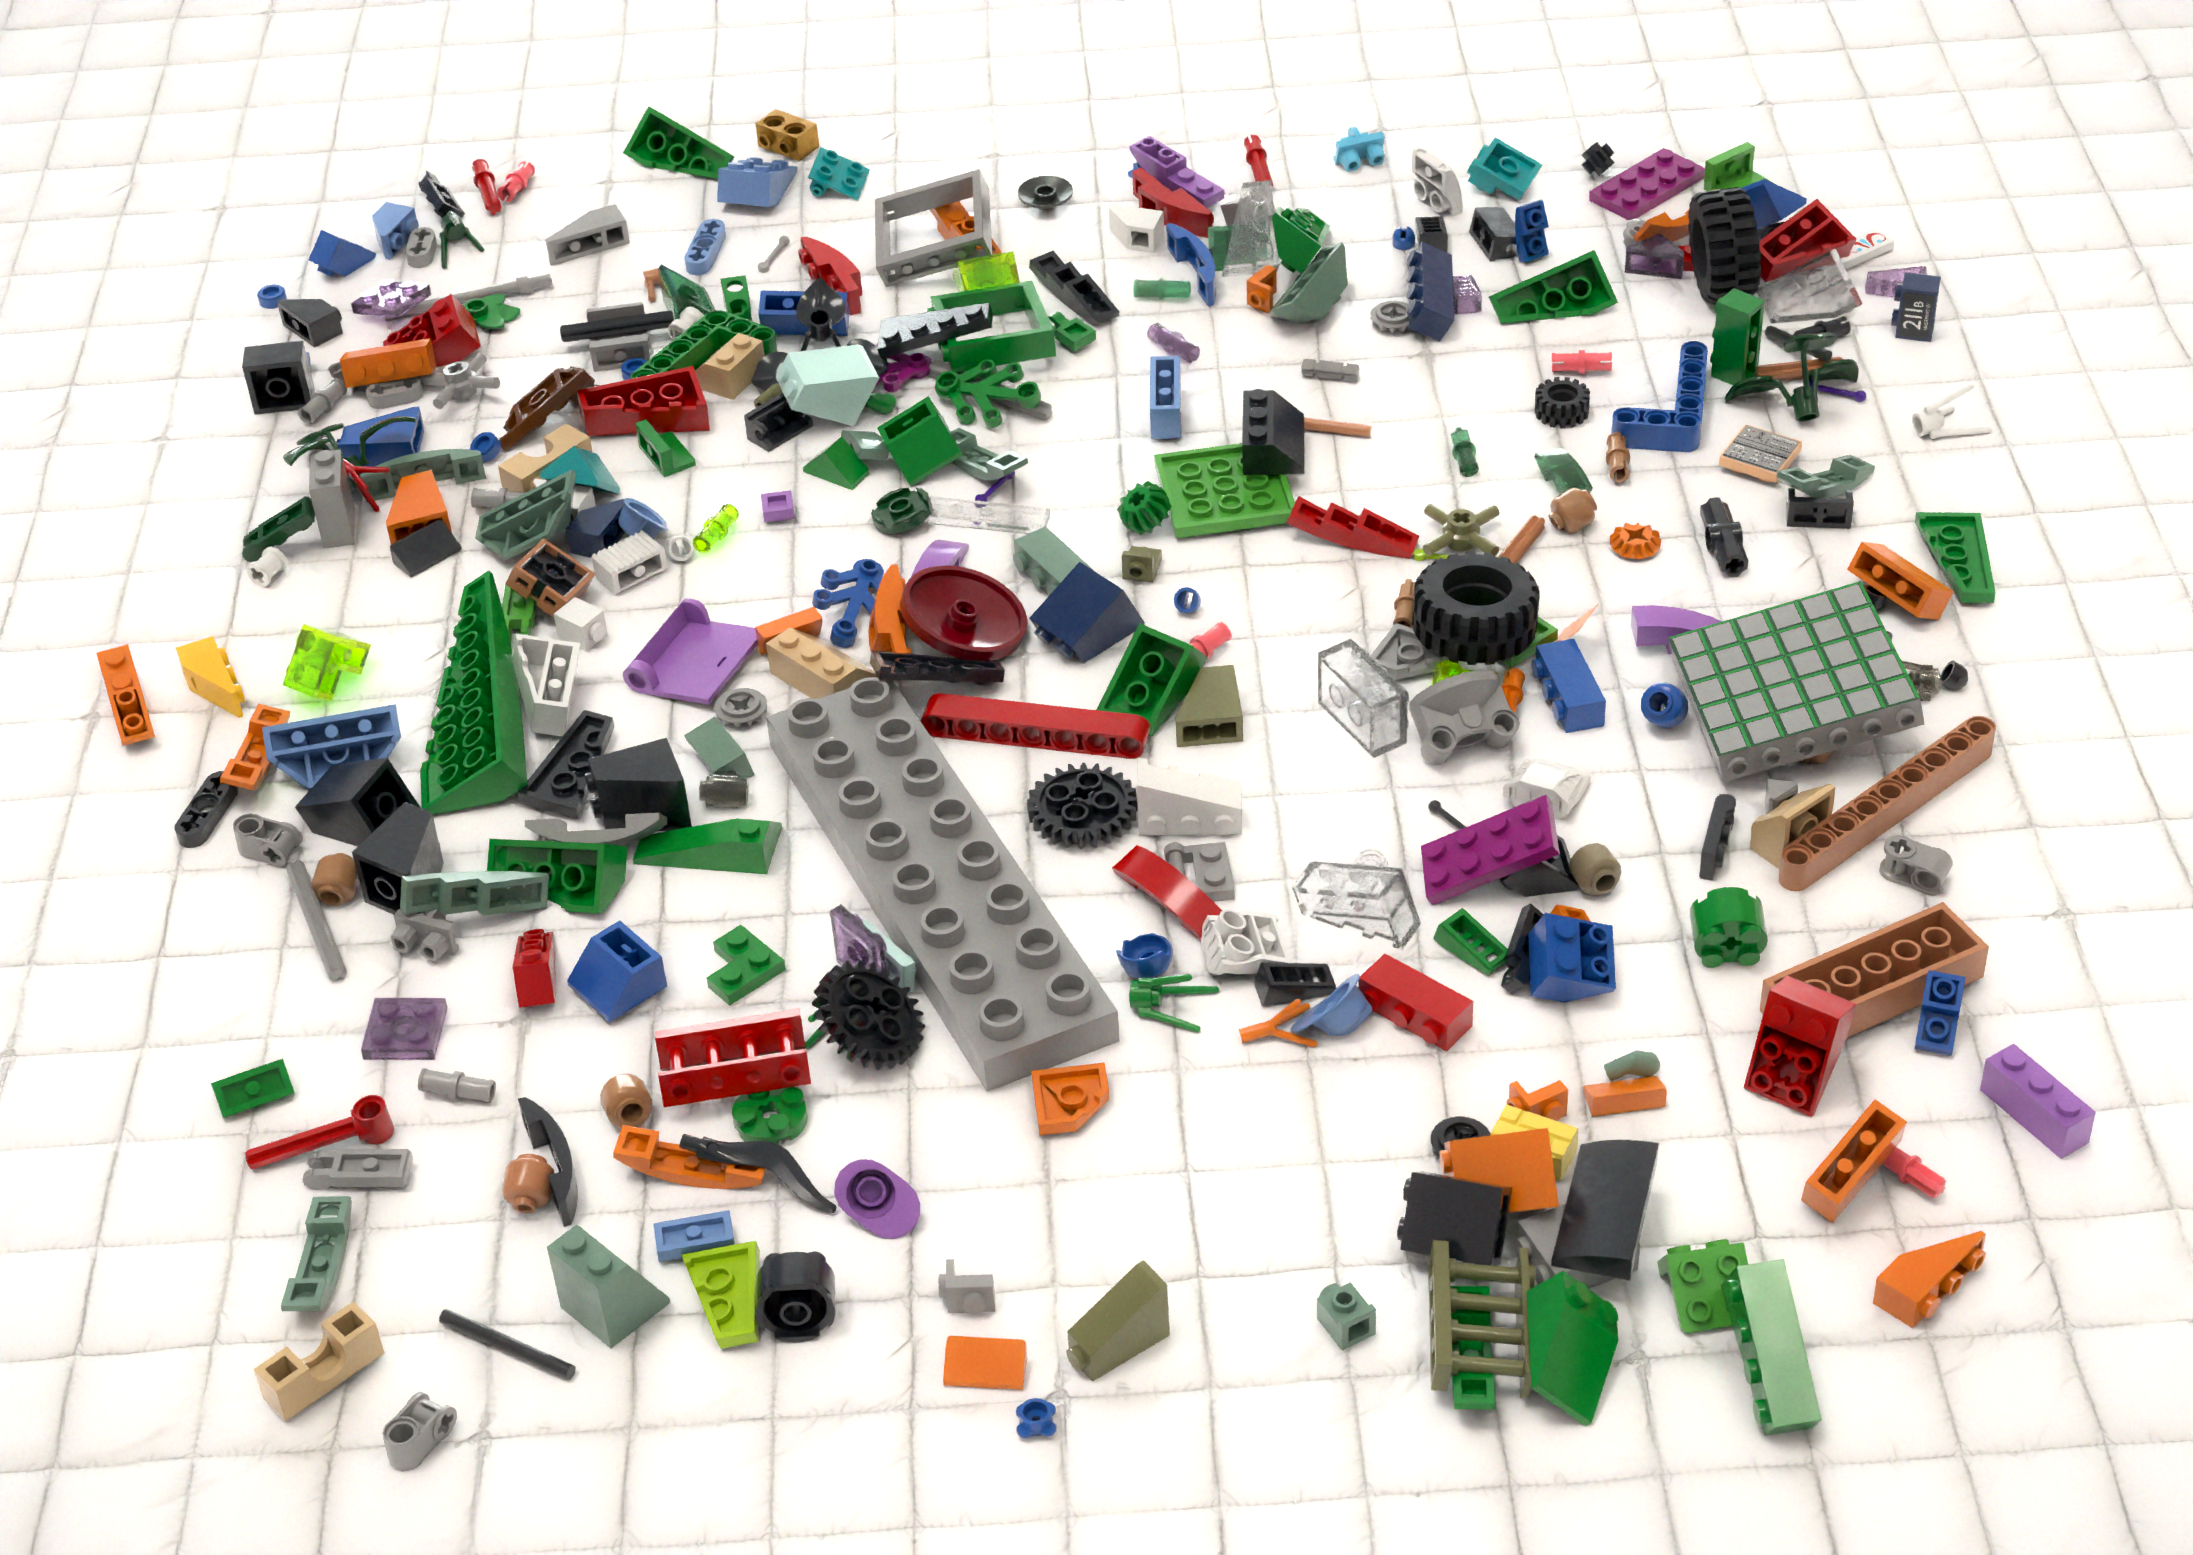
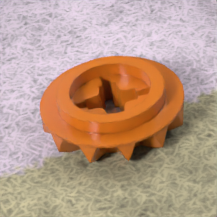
[1610,522,1661,559]

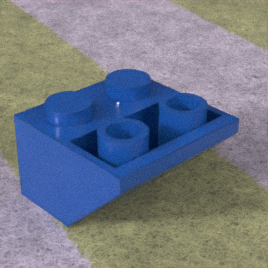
[1528,913,1616,1003]
[567,920,667,1023]

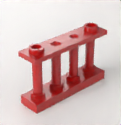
[654,1008,811,1107]

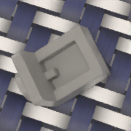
[938,1259,995,1314]

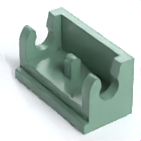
[684,716,755,787]

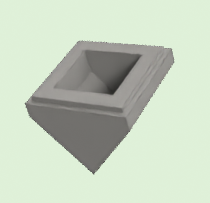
[1764,779,1798,814]

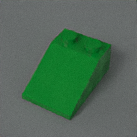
[1096,623,1208,737]
[1526,1270,1619,1426]

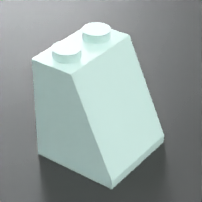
[776,345,879,426]

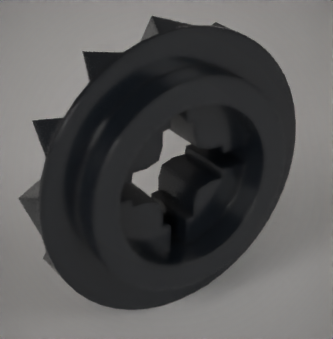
[1431,1116,1491,1155]

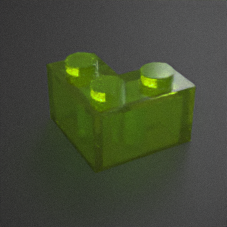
[282,624,371,701]

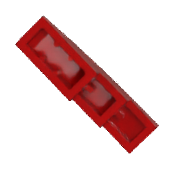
[1286,496,1420,559]

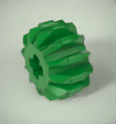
[1117,481,1172,535]

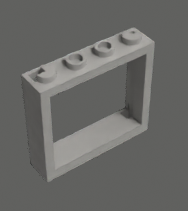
[875,169,992,287]

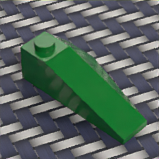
[623,106,735,179]

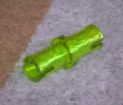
[692,504,739,553]

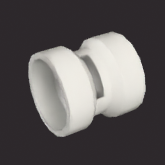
[668,306,704,340]

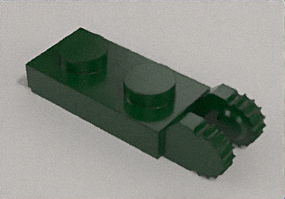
[242,496,315,563]

